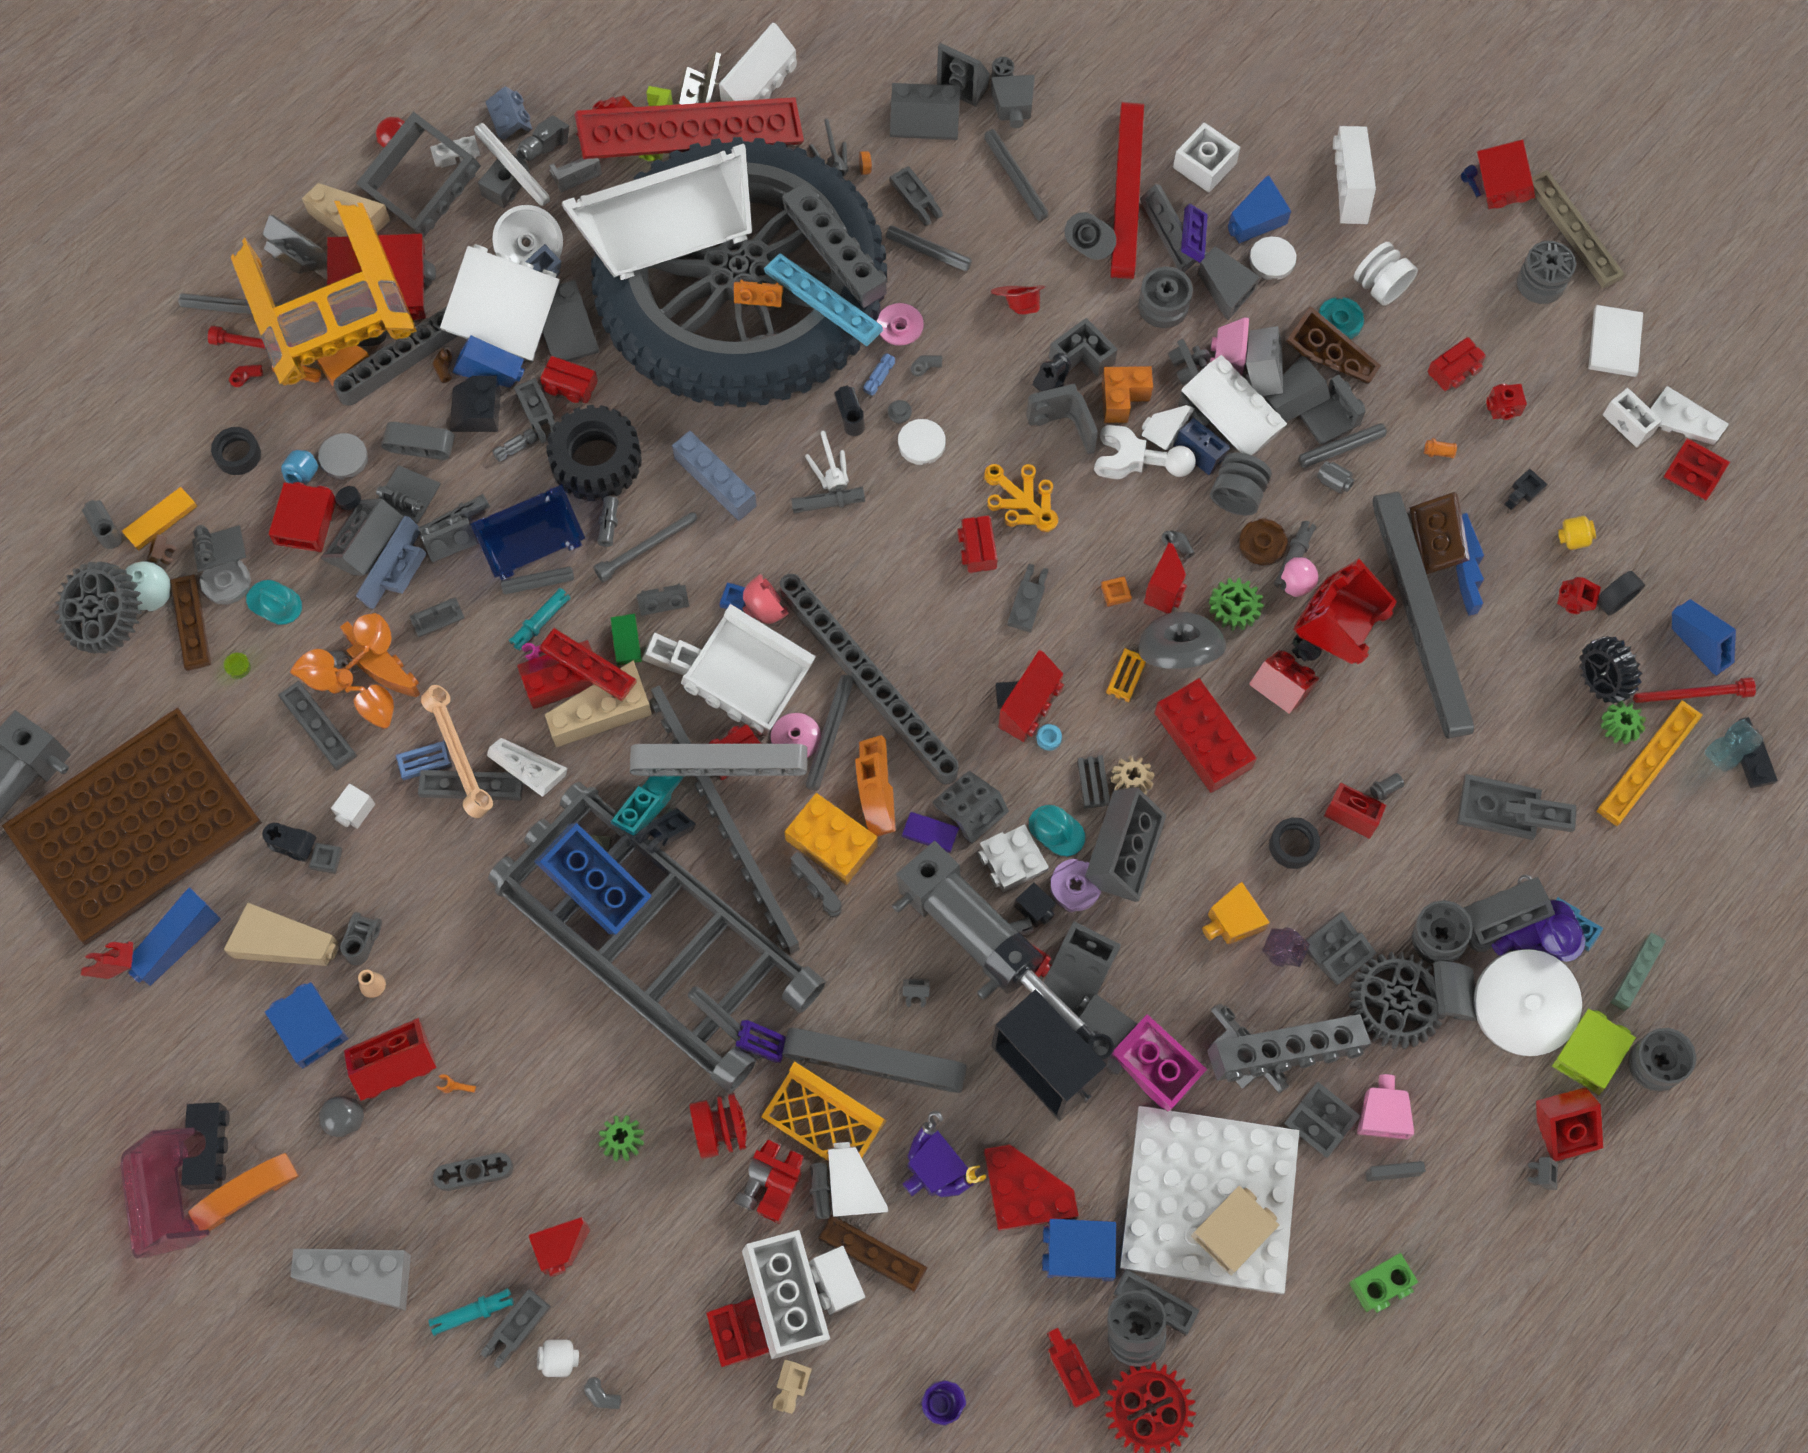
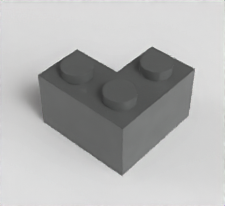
[1049,318,1118,377]

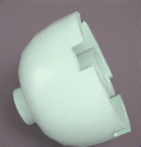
[125,561,171,611]

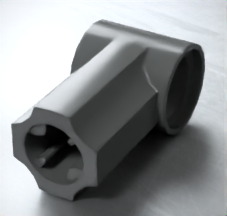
[82,500,122,549]

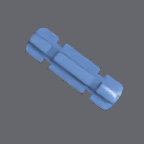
[863,353,895,396]

